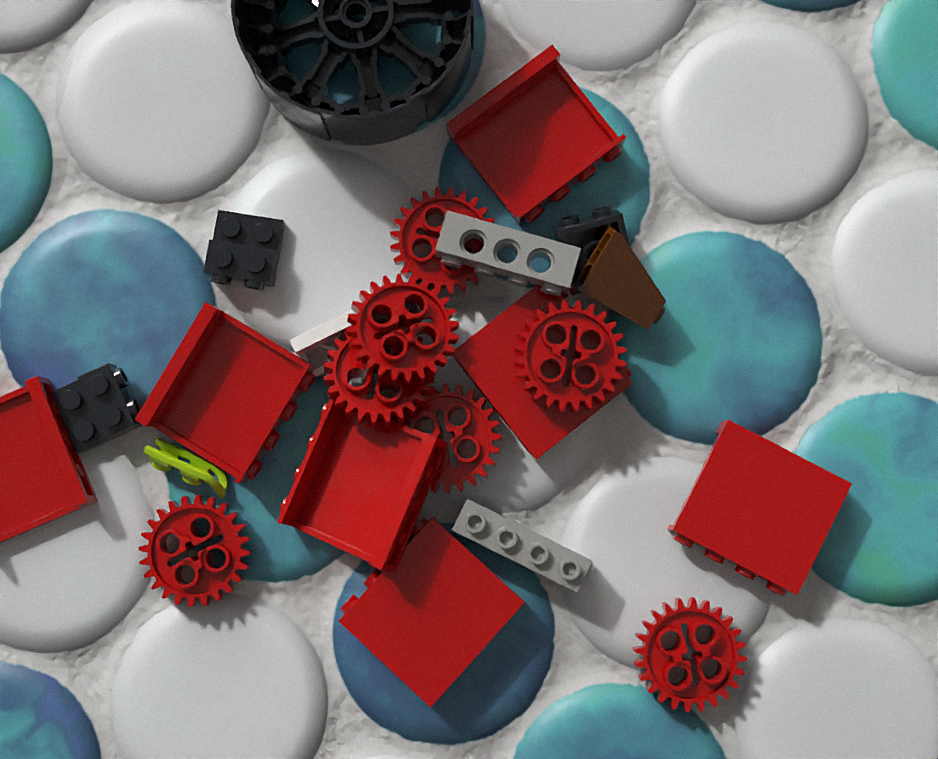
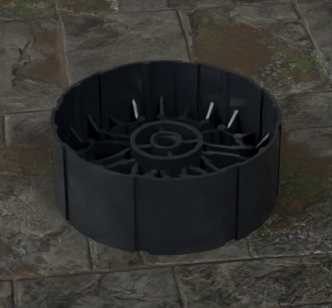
[231,0,475,146]

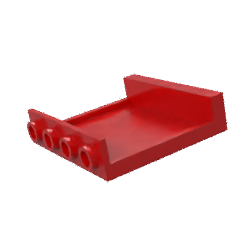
[446,45,626,225]
[452,285,633,460]
[135,302,316,484]
[0,376,98,544]
[277,397,449,573]
[667,420,852,597]
[338,517,525,708]

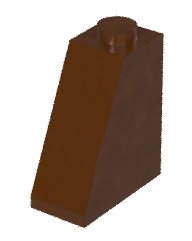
[574,226,666,330]

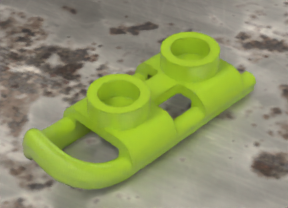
[143,438,228,499]

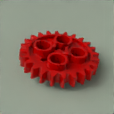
[390,187,495,296]
[346,273,459,385]
[513,299,627,412]
[324,319,435,428]
[403,383,502,495]
[138,495,253,607]
[632,597,747,712]

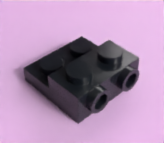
[553,206,630,295]
[203,210,285,291]
[51,363,142,454]

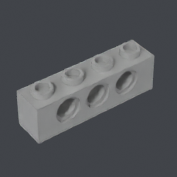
[435,210,581,296]
[452,499,592,592]

